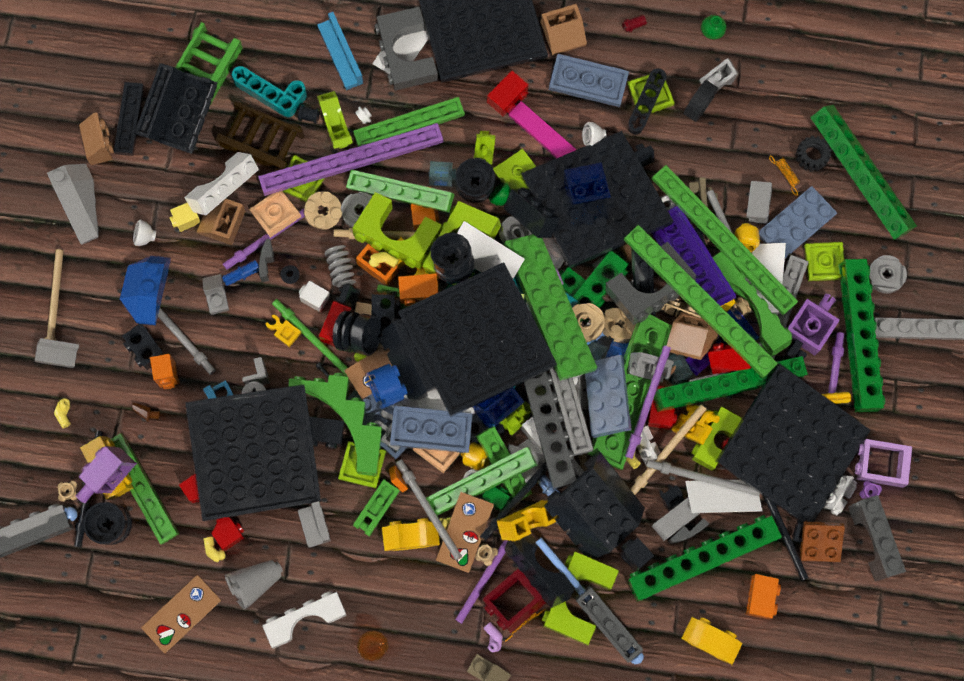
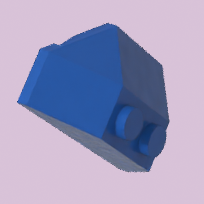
[120,256,171,326]

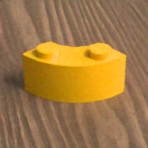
[382,518,440,551]
[681,617,743,665]

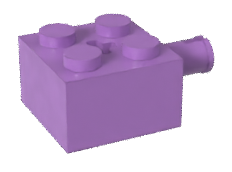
[787,294,839,356]
[76,446,137,503]

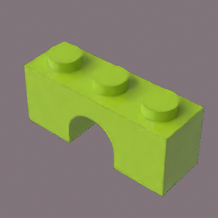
[691,407,742,471]

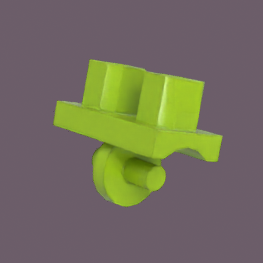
[474,131,495,165]
[499,401,531,436]

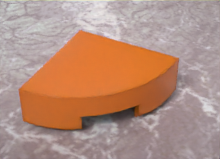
[389,465,408,492]

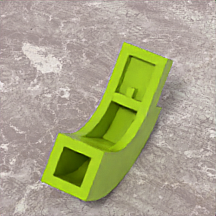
[317,91,353,149]

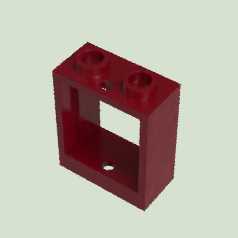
[482,569,547,633]

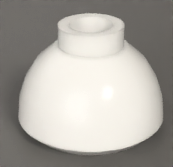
[582,122,606,146]
[133,220,156,246]

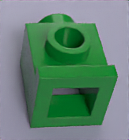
[481,486,512,512]

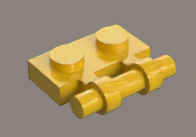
[671,405,720,445]

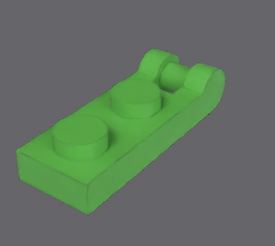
[353,479,400,537]

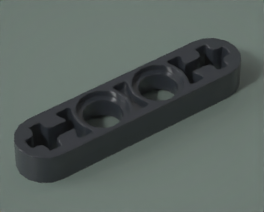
[627,68,667,135]

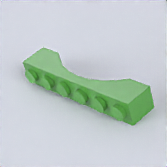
[712,252,792,357]

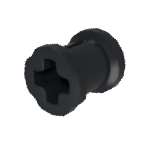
[298,105,320,124]

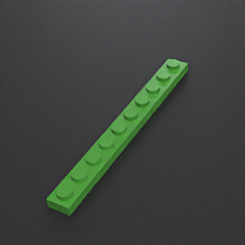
[652,165,798,315]
[624,225,778,378]

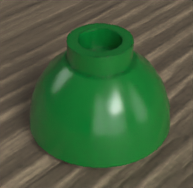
[701,15,726,40]
[489,182,512,206]

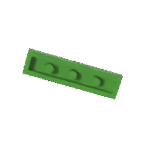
[476,426,532,500]

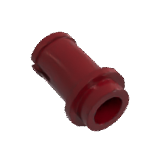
[622,14,647,33]

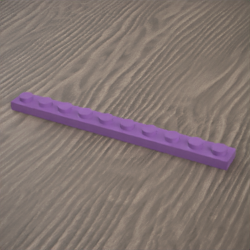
[258,123,443,196]

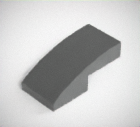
[259,239,274,282]
[668,518,709,544]

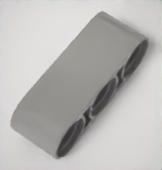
[652,497,700,541]

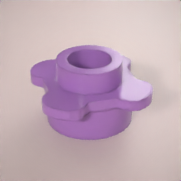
[859,481,882,499]

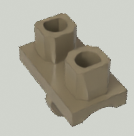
[687,178,718,207]

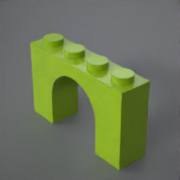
[352,192,442,269]
[422,201,501,285]
[541,552,619,645]

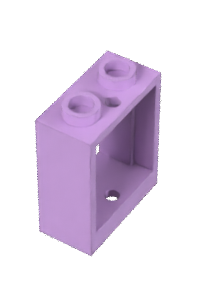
[855,439,912,488]

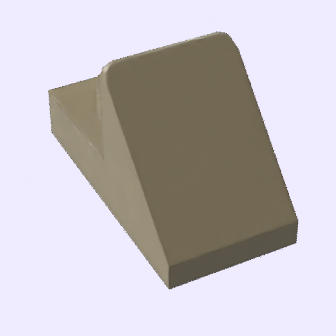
[467,654,511,681]

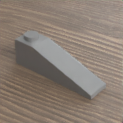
[47,164,99,245]

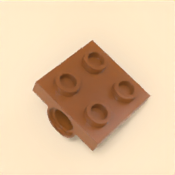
[800,522,845,562]

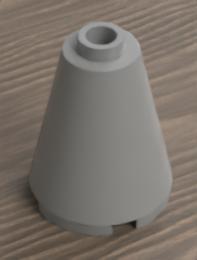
[225,560,283,610]

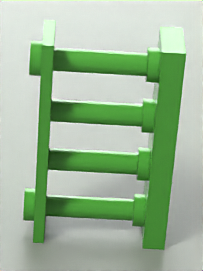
[175,22,243,105]

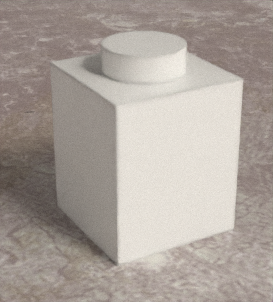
[299,281,330,313]

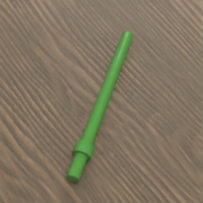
[272,299,348,377]

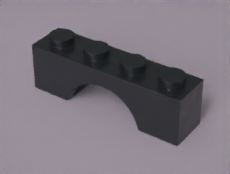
[504,534,575,608]

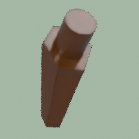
[132,403,160,422]

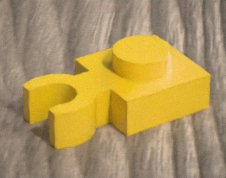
[266,315,301,348]

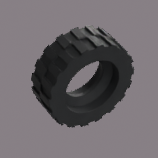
[683,80,719,122]

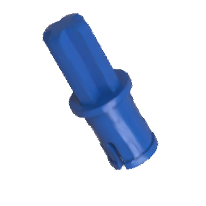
[222,260,259,286]

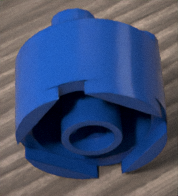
[366,364,407,409]

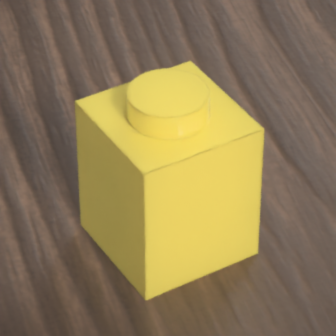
[169,203,201,232]

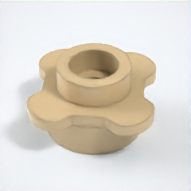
[733,297,751,316]
[57,481,77,502]
[475,543,498,566]

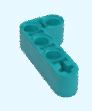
[232,66,307,117]

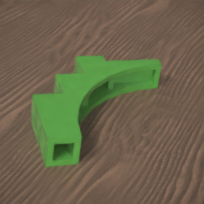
[288,373,383,476]

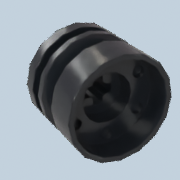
[455,158,495,203]
[431,233,475,284]
[333,311,382,356]
[83,502,132,545]

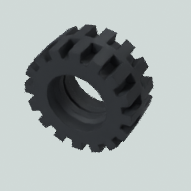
[795,136,831,172]

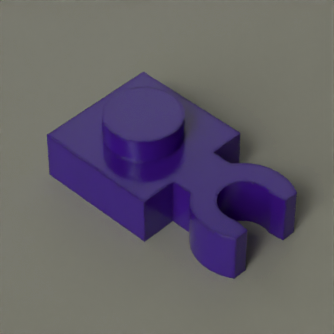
[684,352,710,376]

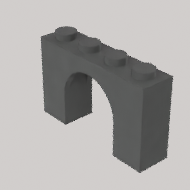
[374,7,438,91]
[606,242,696,325]
[848,495,906,581]

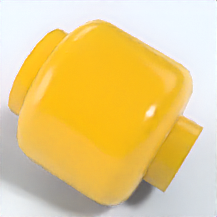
[735,223,760,252]
[461,442,490,471]

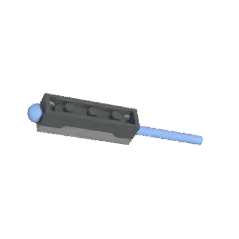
[0,504,78,558]
[535,538,644,664]

